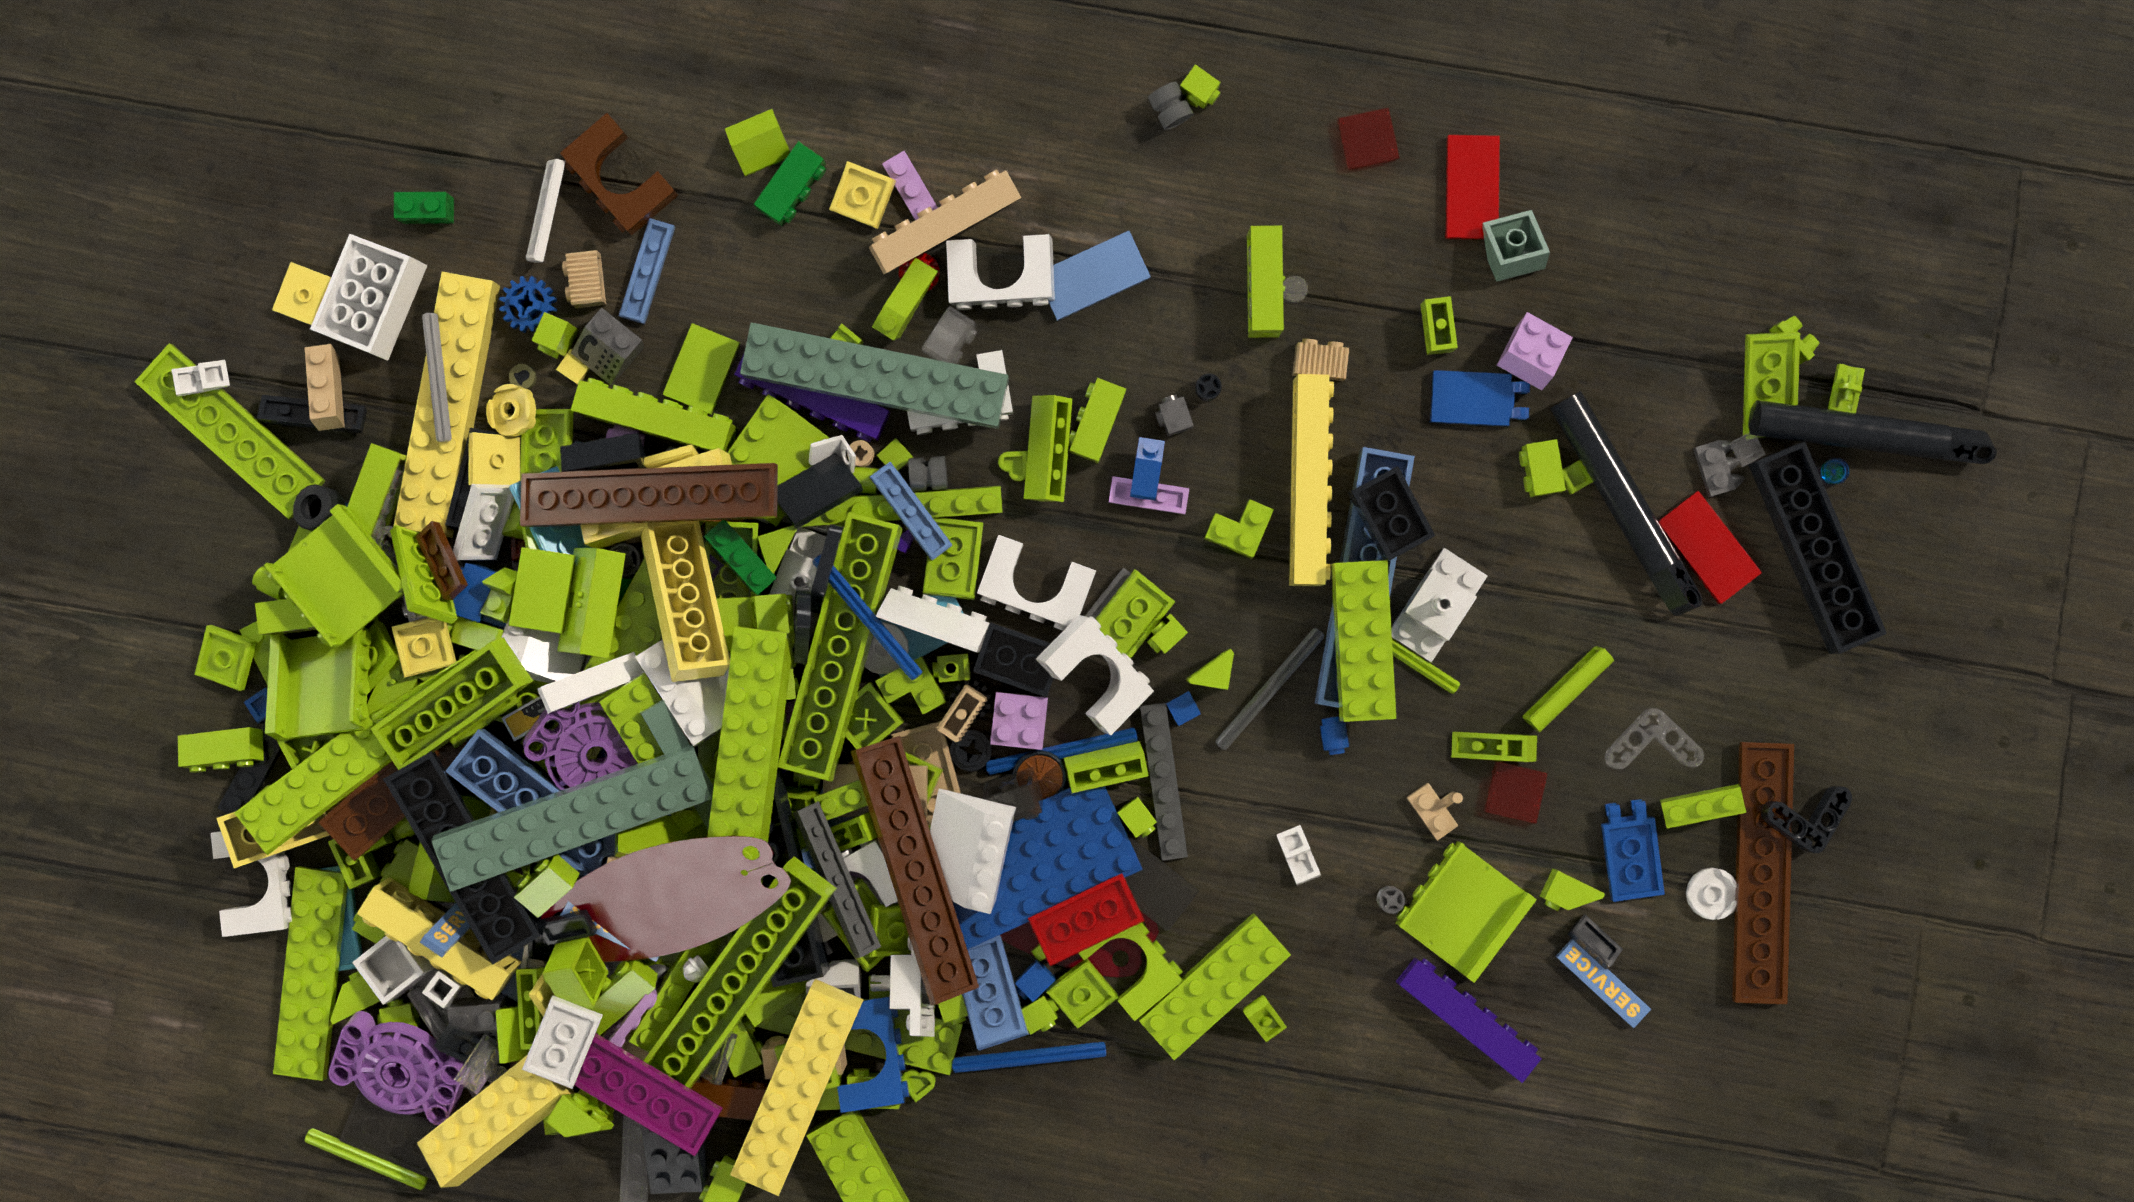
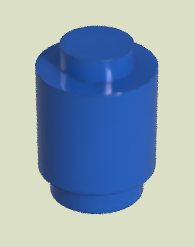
[1320,716,1349,755]

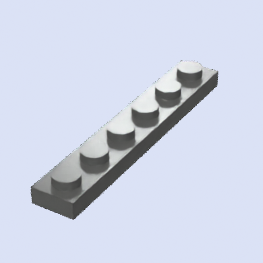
[1140,703,1188,861]
[793,801,881,959]

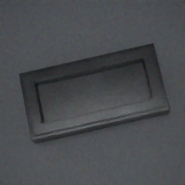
[537,909,597,945]
[1567,914,1623,970]

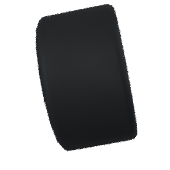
[293,484,345,531]

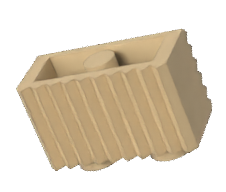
[562,250,606,308]
[1292,339,1349,381]
[936,685,988,742]

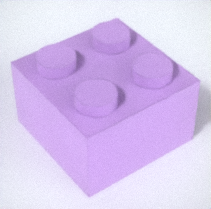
[1497,312,1573,390]
[990,692,1048,750]

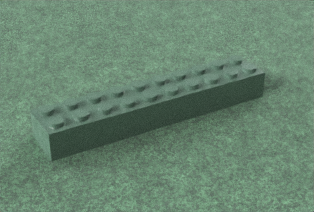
[740,323,1009,429]
[432,745,711,892]

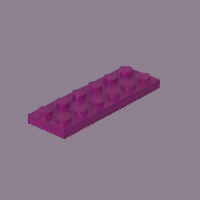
[574,1033,723,1156]

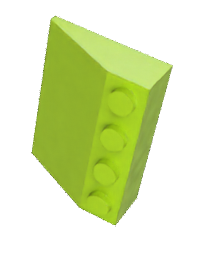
[727,394,829,527]

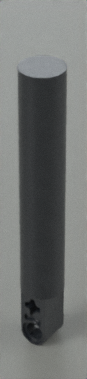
[1550,391,1702,616]
[1748,400,1997,464]

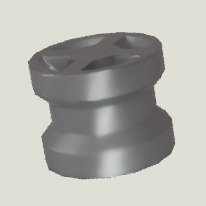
[1376,886,1405,914]

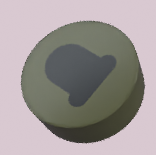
[509,364,537,389]

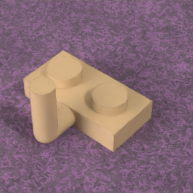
[1406,783,1463,841]

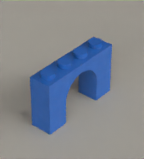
[837,997,909,1113]

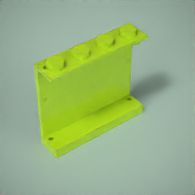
[264,504,404,647]
[265,627,372,741]
[1396,841,1537,983]

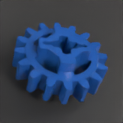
[499,276,557,333]

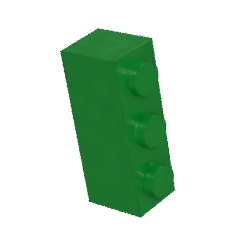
[754,141,826,226]
[703,520,777,596]

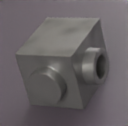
[1155,395,1193,436]

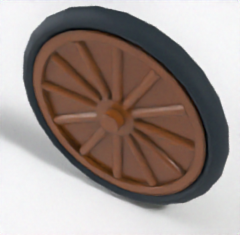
[1012,750,1067,803]

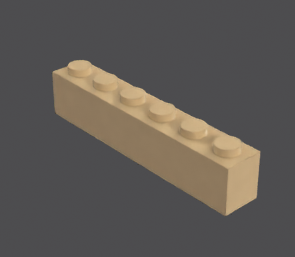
[869,170,1021,274]

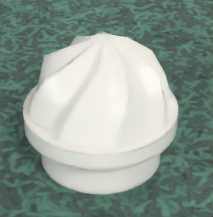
[683,955,709,983]

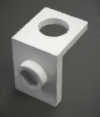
[809,435,856,474]

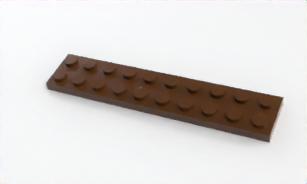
[520,463,778,527]
[851,736,979,1005]
[1732,742,1794,1004]

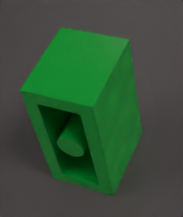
[394,192,454,224]

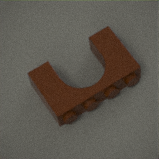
[560,113,679,235]

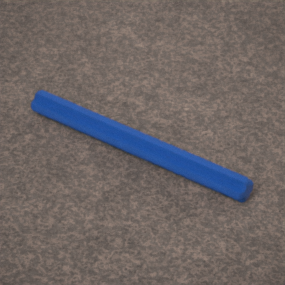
[813,554,922,680]
[986,728,1137,775]
[952,1042,1106,1073]

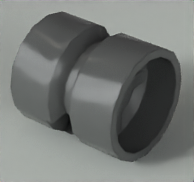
[1148,82,1194,131]
[909,456,948,492]
[610,543,645,578]

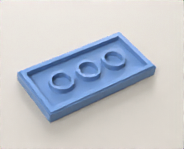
[1048,231,1151,321]
[962,935,1029,1050]

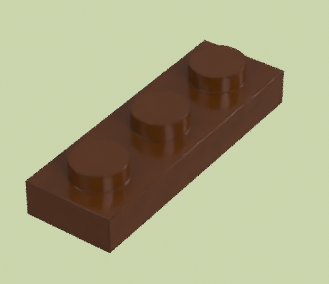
[415,521,468,601]

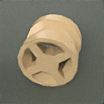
[847,440,875,467]

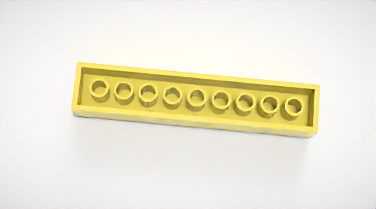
[393,272,500,538]

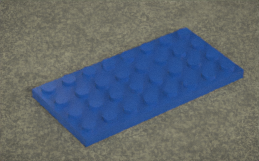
[952,786,1143,950]

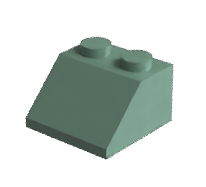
[1482,210,1550,282]

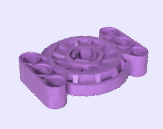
[523,702,638,791]
[329,1011,471,1126]

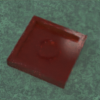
[1337,108,1400,170]
[1484,761,1548,824]

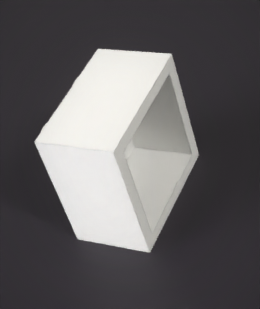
[352,936,435,1005]

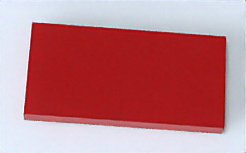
[1446,135,1500,239]
[1658,491,1762,604]
[1028,873,1145,966]

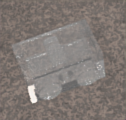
[921,306,977,364]

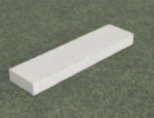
[526,159,565,263]
[537,652,643,714]

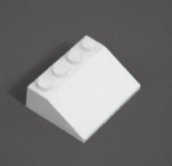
[310,234,427,360]
[876,586,990,652]
[502,617,586,683]
[635,640,731,747]
[930,788,1016,914]

